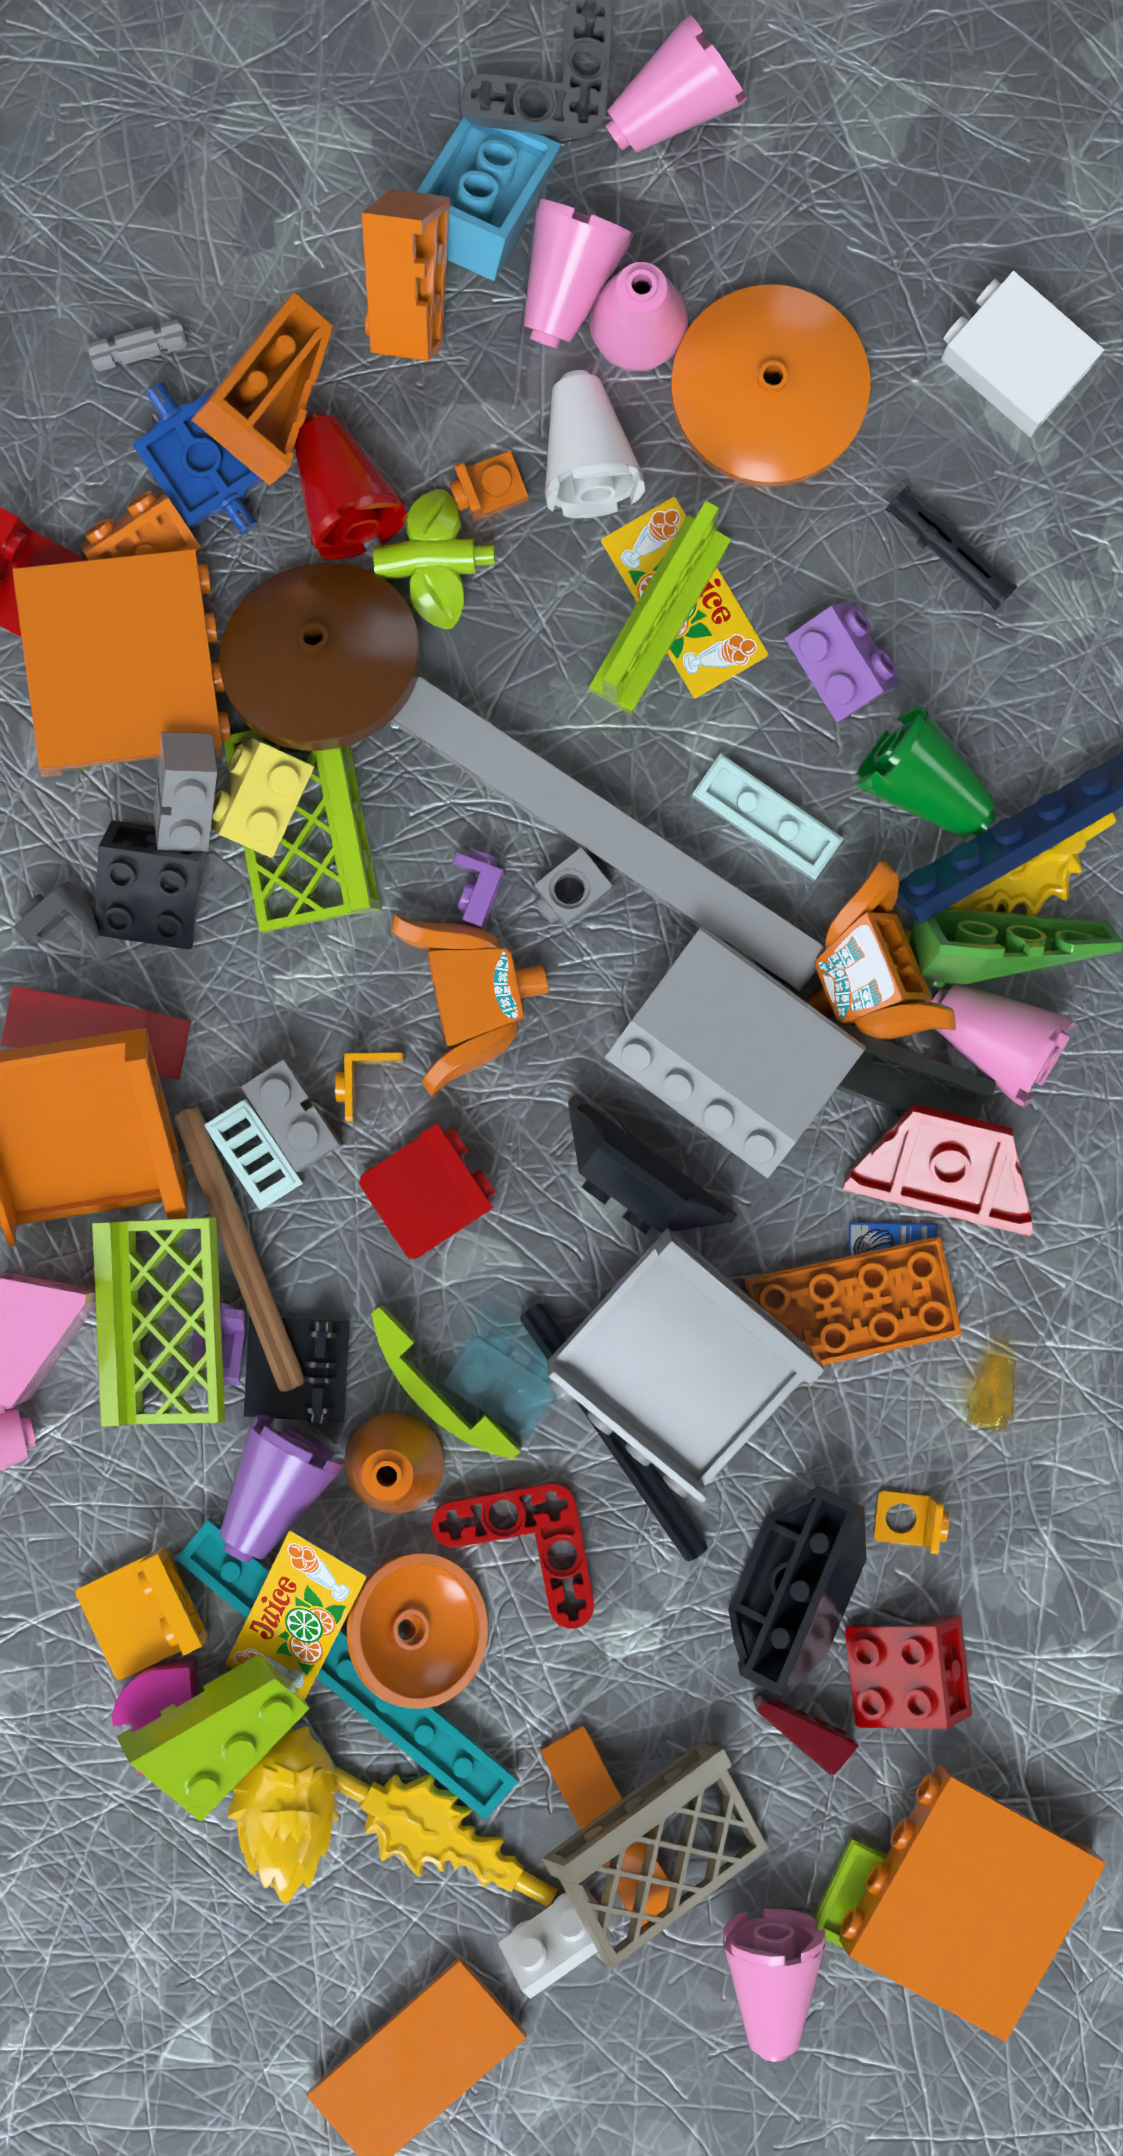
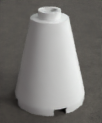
[545,370,645,518]

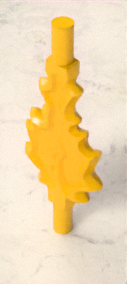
[905,813,1117,942]
[333,1767,557,1907]

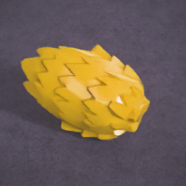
[227,1726,340,1903]

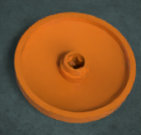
[671,285,871,487]

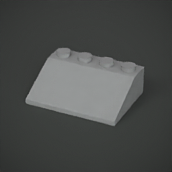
[605,926,866,1178]

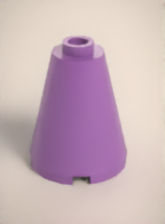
[219,1414,345,1563]

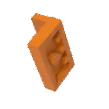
[80,490,202,561]

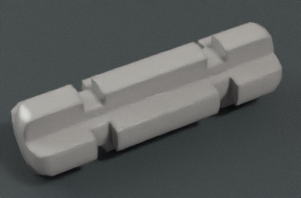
[88,319,187,371]

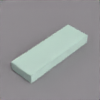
[691,753,843,881]

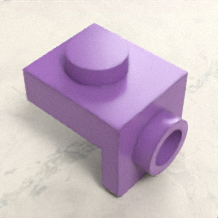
[188,1303,247,1386]

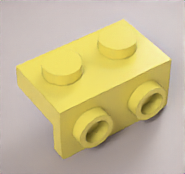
[211,737,314,859]

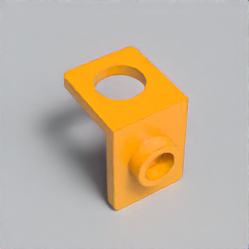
[335,1053,405,1122]
[873,1490,949,1555]

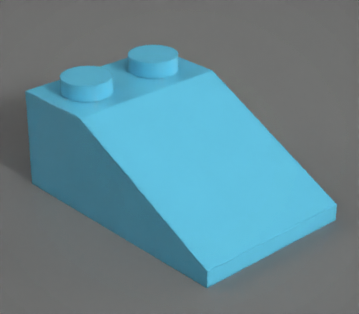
[416,107,562,281]

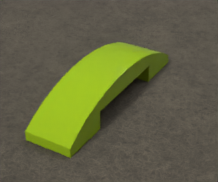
[371,1304,521,1459]

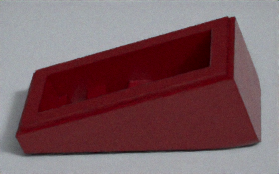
[753,1692,859,1776]

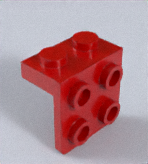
[359,1123,497,1259]

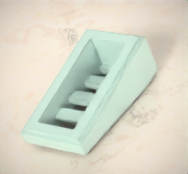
[204,1099,303,1210]

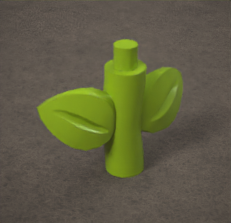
[373,489,496,629]

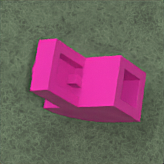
[112,1659,199,1775]

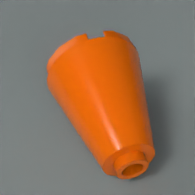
[344,1412,445,1514]

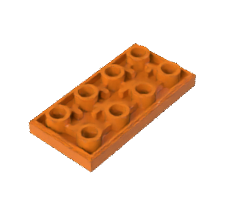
[743,1236,962,1365]
[307,1957,527,2156]

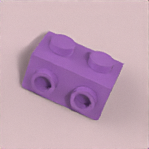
[785,601,900,723]

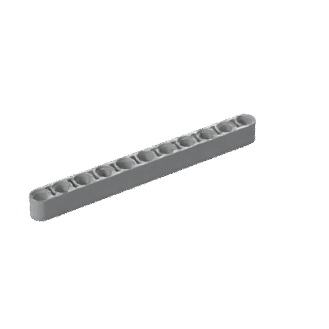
[390,676,825,993]

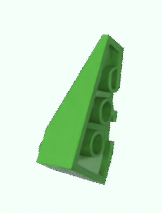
[909,907,1123,987]

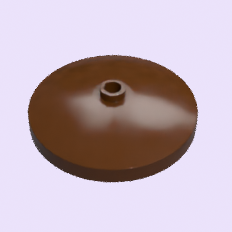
[219,562,422,751]

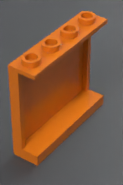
[13,549,231,778]
[0,1028,188,1247]
[839,1763,1107,2042]

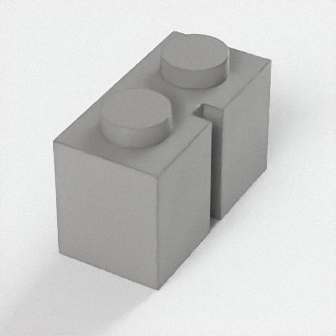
[153,732,217,852]
[241,1059,343,1172]

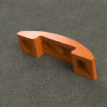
[540,1724,672,1926]

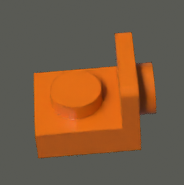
[449,450,529,522]

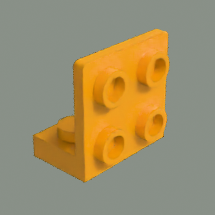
[75,1546,209,1680]

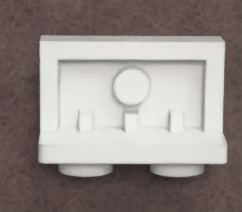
[498,1885,615,1999]

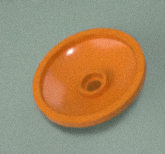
[347,1553,488,1709]

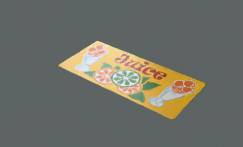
[601,497,768,699]
[226,1531,366,1700]

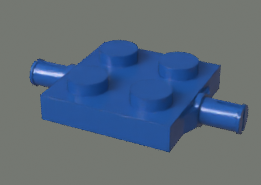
[132,382,263,535]

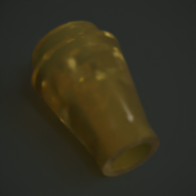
[964,1354,1016,1432]

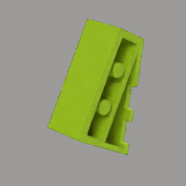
[117,1654,310,1822]

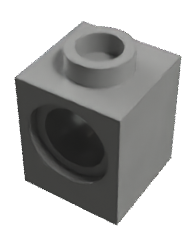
[533,847,613,928]

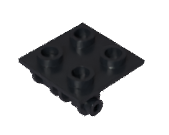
[244,1316,350,1424]

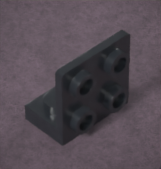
[95,820,210,949]

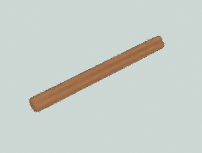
[174,1107,305,1392]

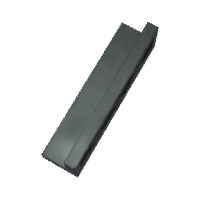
[832,1021,996,1119]

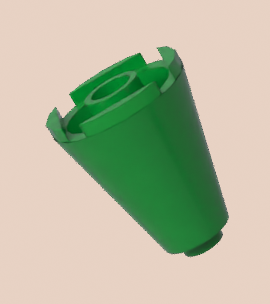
[854,705,996,839]

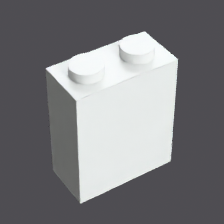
[941,271,1104,437]

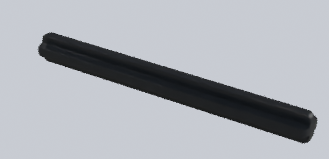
[520,1303,708,1562]

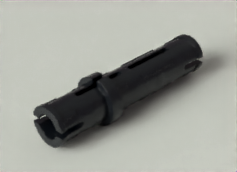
[885,485,1018,611]

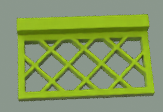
[589,501,731,715]
[224,730,382,933]
[92,1217,225,1426]

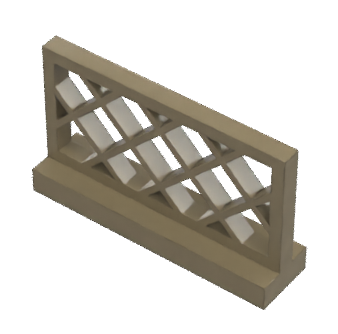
[542,1742,769,1969]

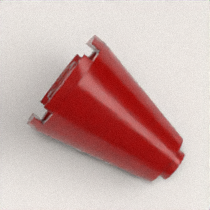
[294,413,408,560]

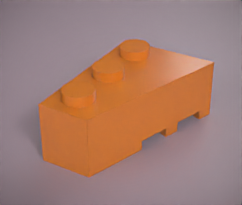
[362,189,450,361]
[191,292,333,486]

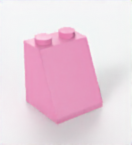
[0,1271,96,1413]

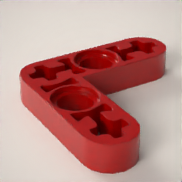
[431,1481,594,1629]

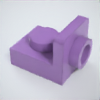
[452,849,505,929]

